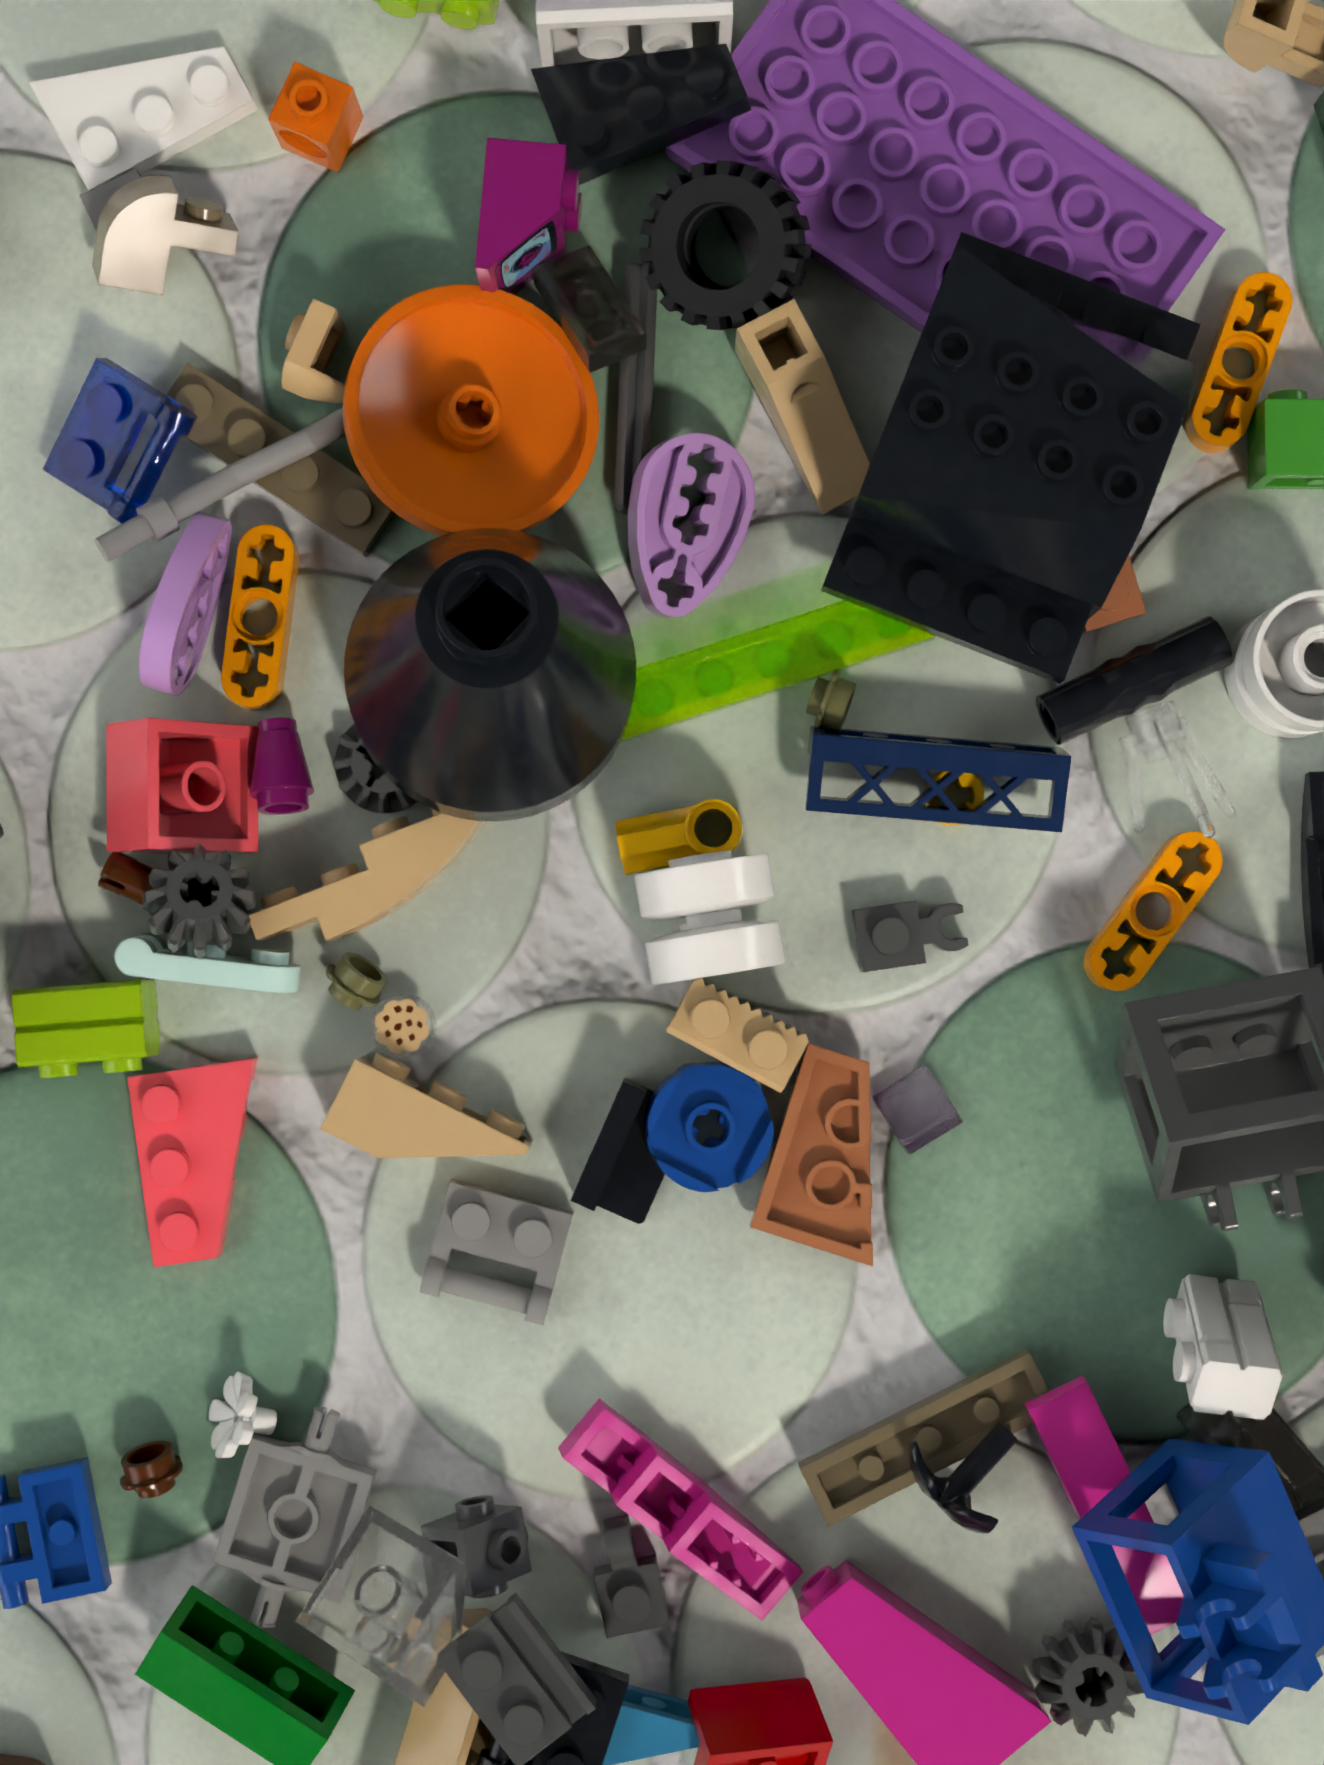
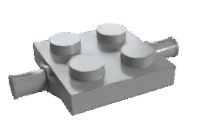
[213,1406,377,1628]

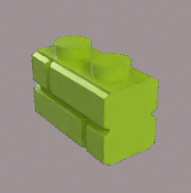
[11,979,161,1078]

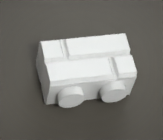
[1163,1274,1283,1420]

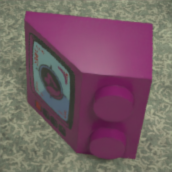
[475,138,582,295]

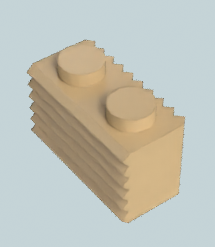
[666,978,809,1093]

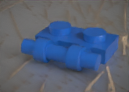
[0,1457,112,1609]

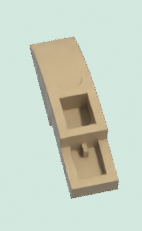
[247,808,485,941]

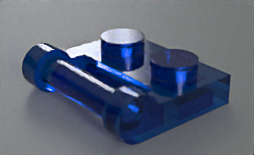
[42,358,197,524]

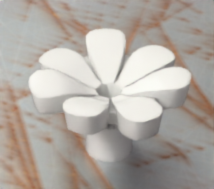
[208,1372,277,1458]

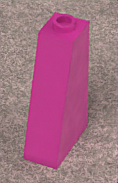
[797,1560,1051,1765]

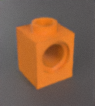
[268,61,364,173]

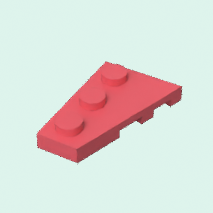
[127,1057,258,1267]

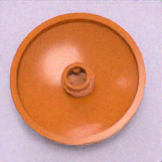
[342,284,599,536]

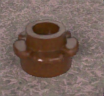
[120,1441,183,1498]

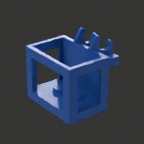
[1072,1439,1324,1725]

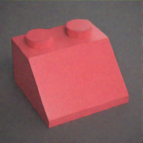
[106,718,258,854]

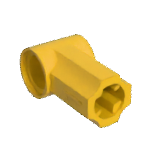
[615,799,743,876]

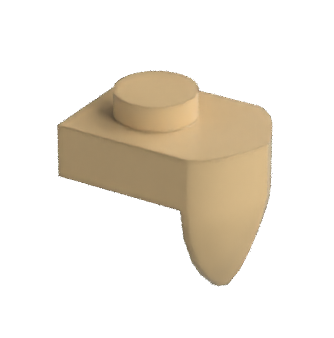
[281,299,346,403]

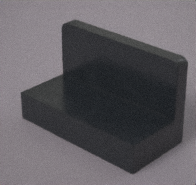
[571,1078,665,1224]

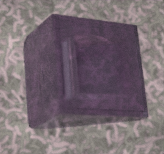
[871,1064,963,1155]

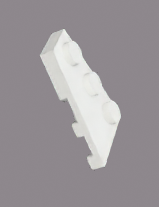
[29,46,259,191]

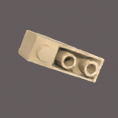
[734,299,870,516]
[320,1052,533,1158]

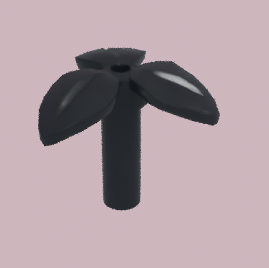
[908,1422,1018,1534]

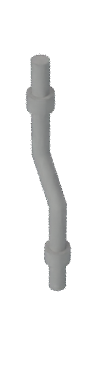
[94,407,346,562]

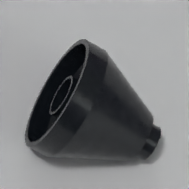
[344,528,636,821]

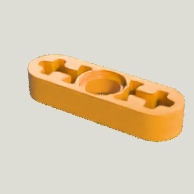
[1185,272,1293,453]
[221,524,299,710]
[1084,831,1223,991]

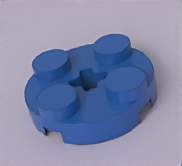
[643,1062,774,1193]

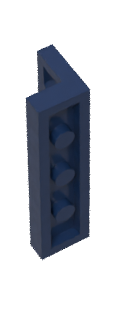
[805,726,1071,832]

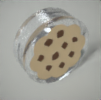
[370,994,436,1058]

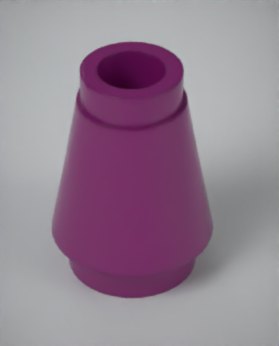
[250,717,314,815]

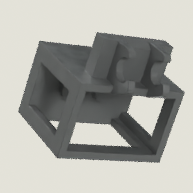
[1114,967,1324,1231]

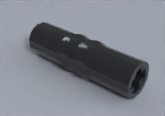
[1035,616,1233,745]

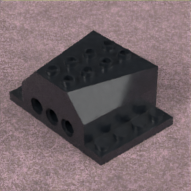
[821,232,1201,684]

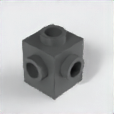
[421,1495,532,1598]

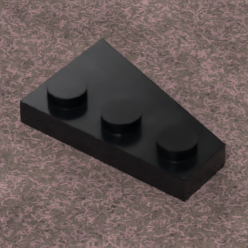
[531,43,752,185]

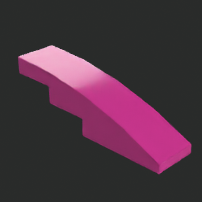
[1024,1375,1184,1635]
[558,1398,803,1621]

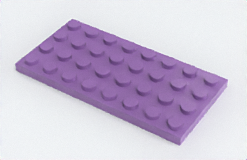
[666,0,1226,333]

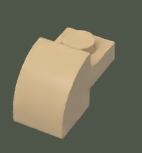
[1223,0,1324,88]

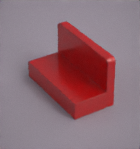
[687,1678,833,1765]

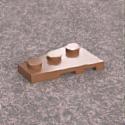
[749,1043,873,1266]

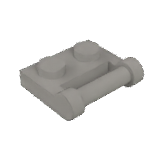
[420,1179,573,1325]

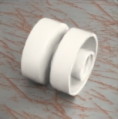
[1224,589,1324,738]
[634,850,786,985]

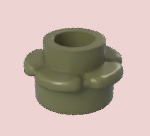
[806,670,857,731]
[326,952,387,1010]

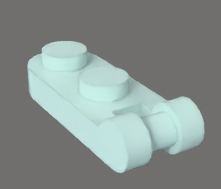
[114,933,301,993]

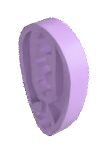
[628,433,755,618]
[139,512,232,696]

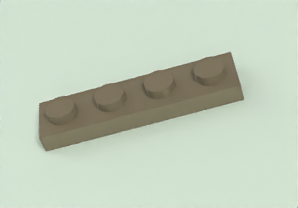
[153,363,396,557]
[798,1348,1049,1527]

